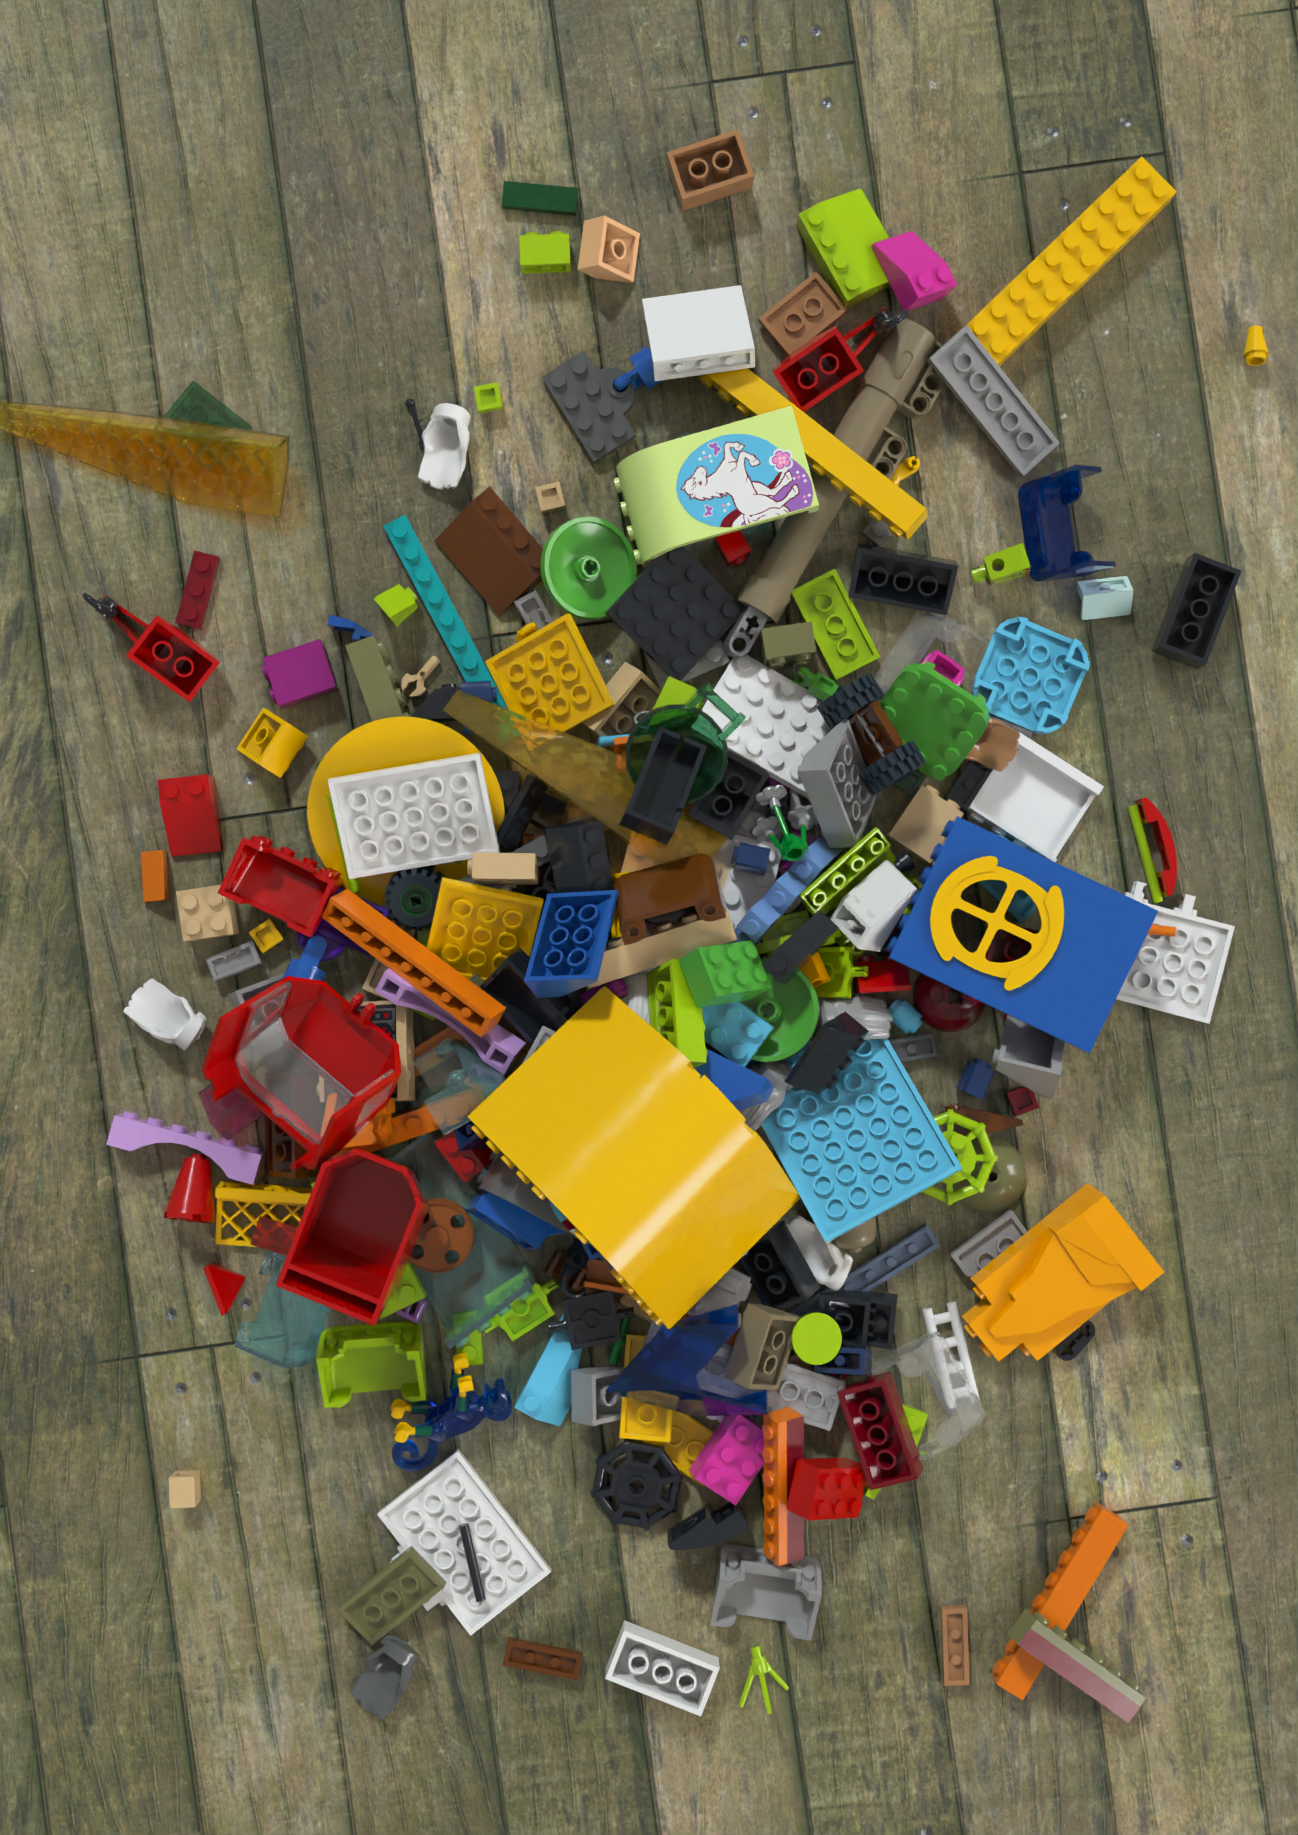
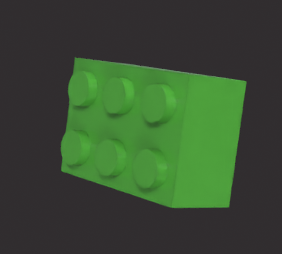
[679,940,771,1008]

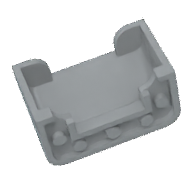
[991,1015,1065,1099]
[710,1544,822,1641]

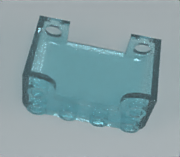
[234,1249,331,1369]

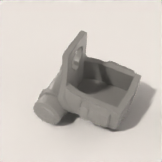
[686,1268,752,1334]

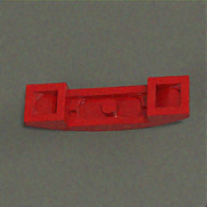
[1135,797,1177,897]

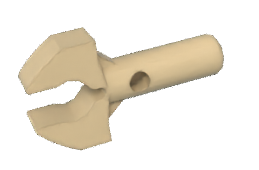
[402,656,440,698]

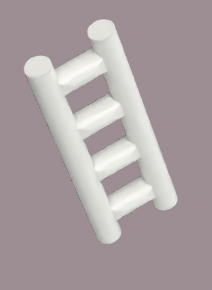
[922,1302,980,1409]

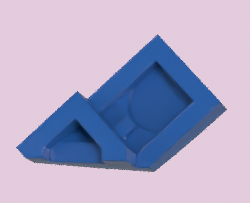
[328,615,373,642]

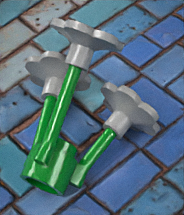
[751,785,819,861]

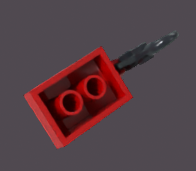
[772,307,909,412]
[83,593,220,703]

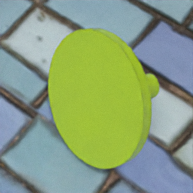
[791,1312,842,1365]

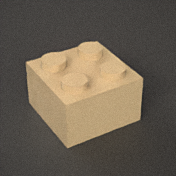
[176,885,240,942]

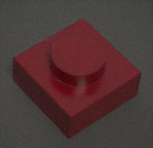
[1005,1086,1039,1116]

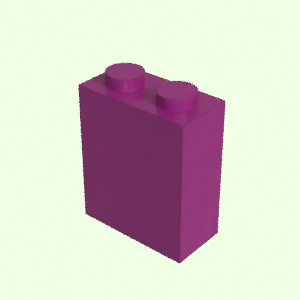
[261,639,339,709]

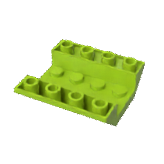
[799,827,921,962]

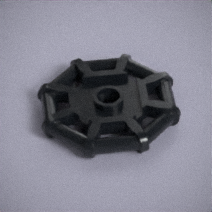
[590,1439,684,1531]

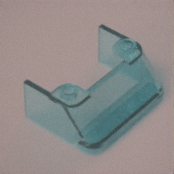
[413,1038,507,1135]

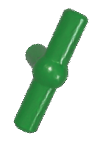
[608,1318,631,1365]

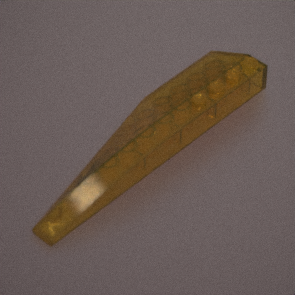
[0,401,289,518]
[443,690,728,865]

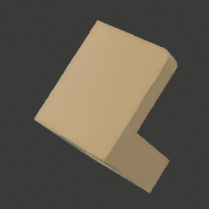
[169,1470,201,1508]

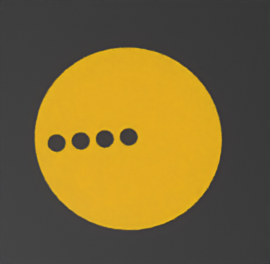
[307,716,505,907]

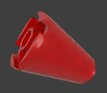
[163,1153,215,1223]

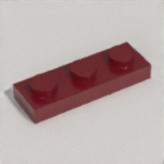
[175,550,220,630]

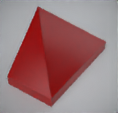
[203,1262,246,1316]

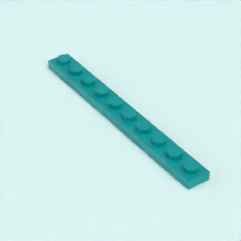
[383,515,522,747]

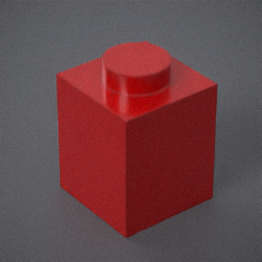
[714,530,751,567]

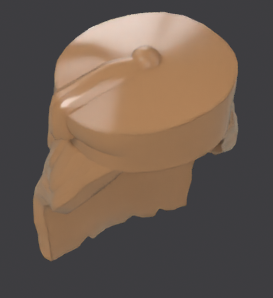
[965,718,1020,772]

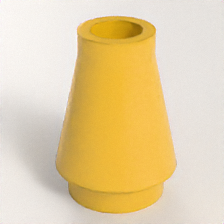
[1243,326,1269,366]

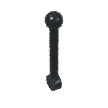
[405,398,424,449]

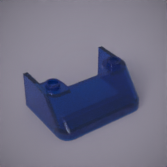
[1018,465,1116,582]

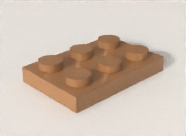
[758,271,848,357]

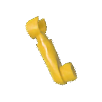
[890,456,920,486]

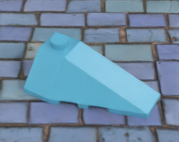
[514,1314,582,1426]

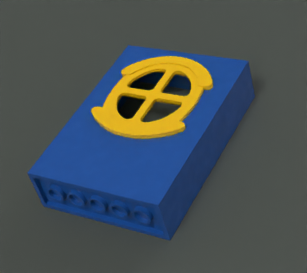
[885,816,1158,1053]

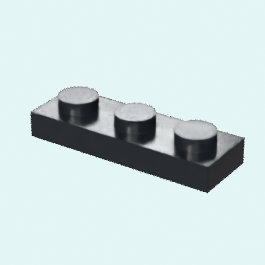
[496,774,549,852]

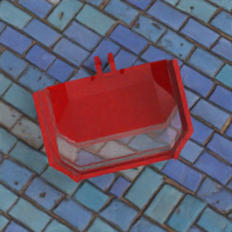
[202,976,401,1169]

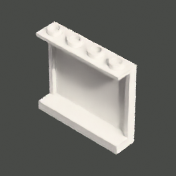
[642,285,755,381]
[967,732,1104,862]

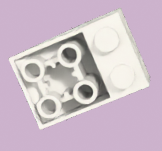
[830,860,917,952]

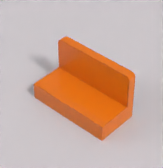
[583,1258,629,1294]

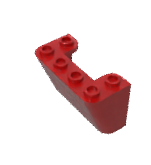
[218,835,343,937]

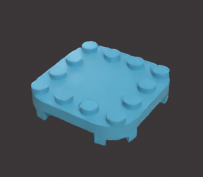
[971,616,1090,735]

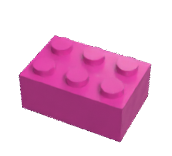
[689,1406,764,1506]

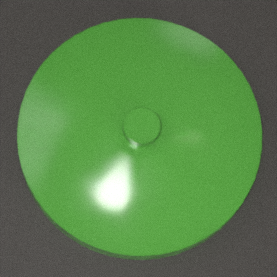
[540,516,637,619]
[740,959,820,1062]

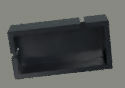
[619,726,707,845]
[479,948,579,1045]

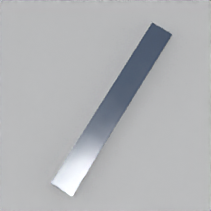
[787,1224,941,1317]

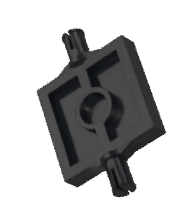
[549,1290,635,1350]

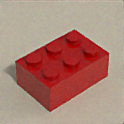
[786,1457,867,1520]

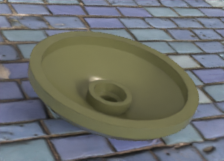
[952,1137,1026,1213]

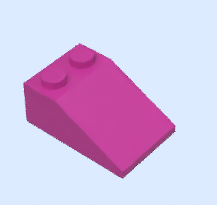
[871,231,957,311]

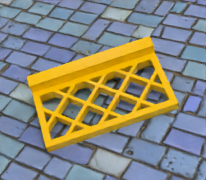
[215,1181,313,1249]

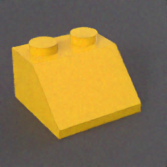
[236,707,308,778]

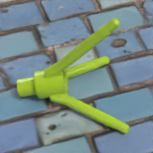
[739,1646,789,1715]

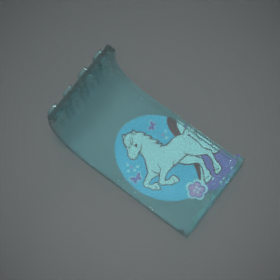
[390,1132,535,1350]

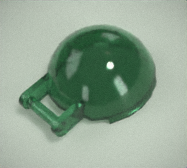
[625,682,746,804]

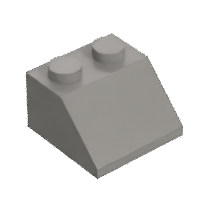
[571,1366,624,1426]

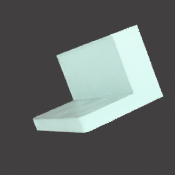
[1077,576,1133,620]

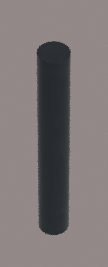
[459,1523,486,1602]

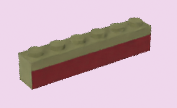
[1008,1608,1146,1723]

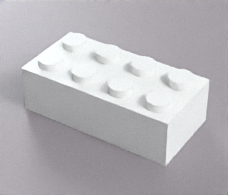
[605,1620,720,1716]

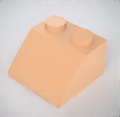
[578,215,640,283]

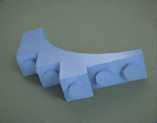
[726,836,845,946]

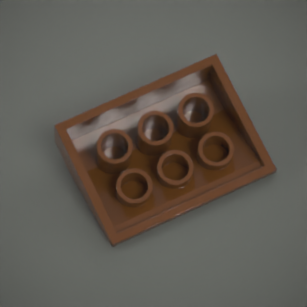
[435,486,543,617]

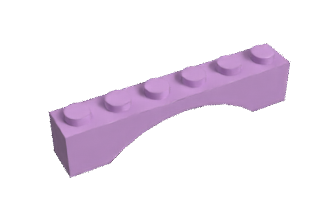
[375,968,526,1074]
[106,1111,265,1185]

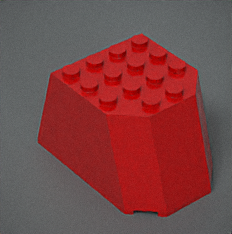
[276,1148,429,1326]

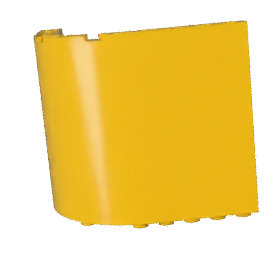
[467,986,801,1330]

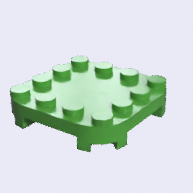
[879,661,991,780]

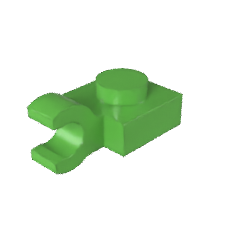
[792,666,840,701]

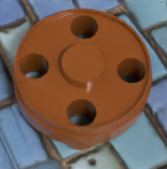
[409,1197,475,1273]

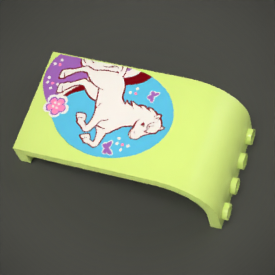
[614,406,819,570]

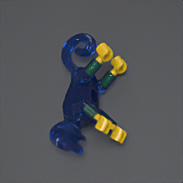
[390,1352,512,1471]

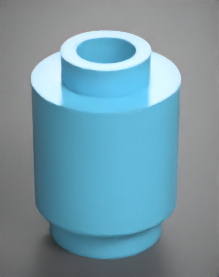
[888,997,923,1034]

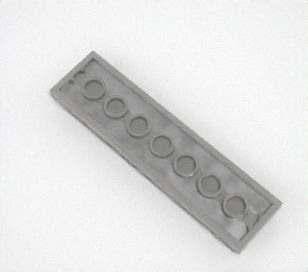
[636,1319,846,1431]

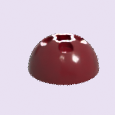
[913,973,986,1033]

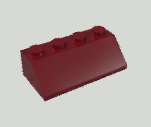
[837,1371,924,1490]

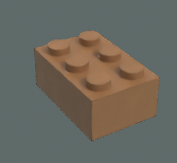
[666,129,754,211]

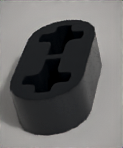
[1053,1320,1095,1361]

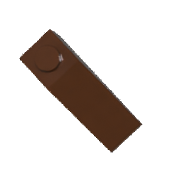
[939,1103,1023,1136]

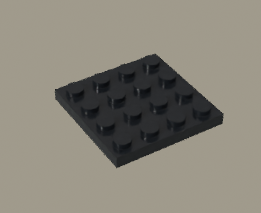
[605,546,744,681]

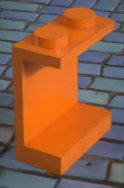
[320,1094,395,1151]

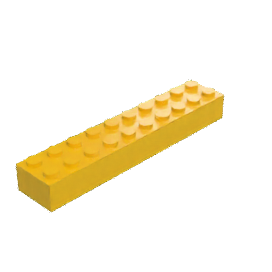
[967,156,1177,367]

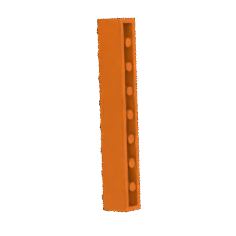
[322,889,506,1037]
[992,1502,1129,1700]

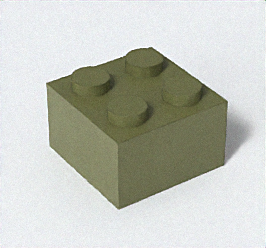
[758,621,816,669]

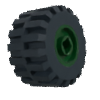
[384,865,443,931]

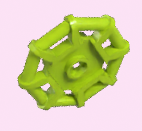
[922,1109,998,1206]

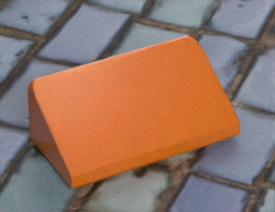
[141,850,169,902]

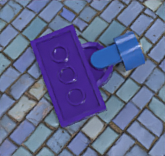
[282,888,389,981]

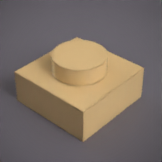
[535,482,566,514]

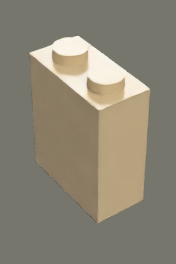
[885,785,964,865]
[468,853,538,885]

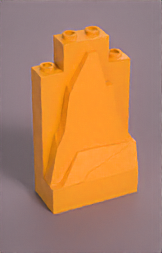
[962,1183,1164,1362]

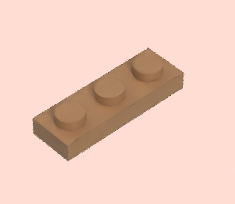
[940,1605,970,1686]

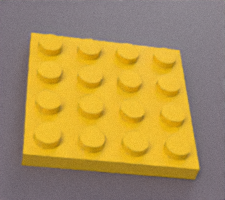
[485,614,615,751]
[427,877,543,980]

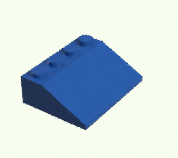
[524,890,619,998]

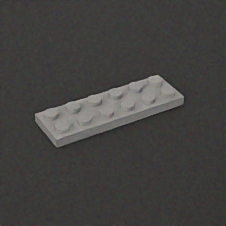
[927,325,1060,477]

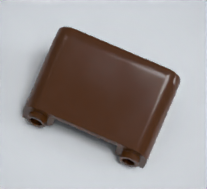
[614,853,726,945]

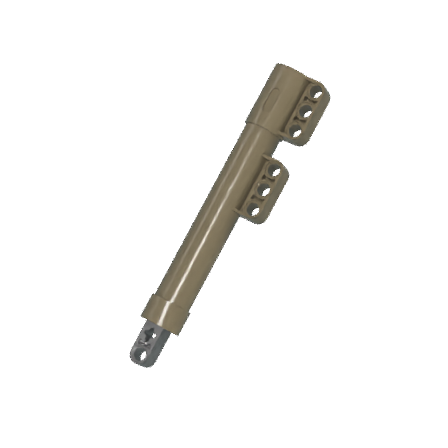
[723,319,945,657]

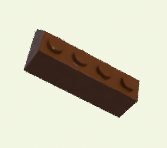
[264,1074,321,1179]

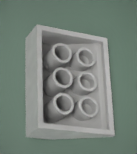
[797,719,877,848]

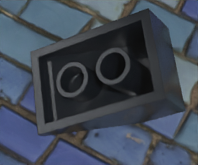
[687,749,770,840]

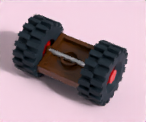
[817,673,926,796]

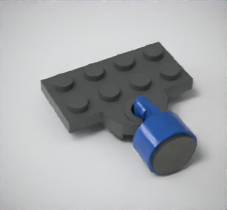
[542,346,664,464]

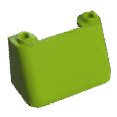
[316,1320,427,1408]

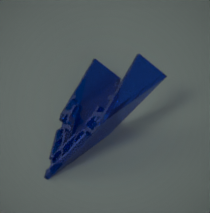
[606,1304,769,1416]

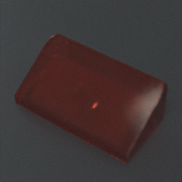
[250,1216,298,1256]

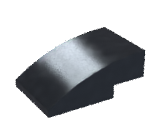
[818,1291,898,1349]
[667,1502,750,1550]

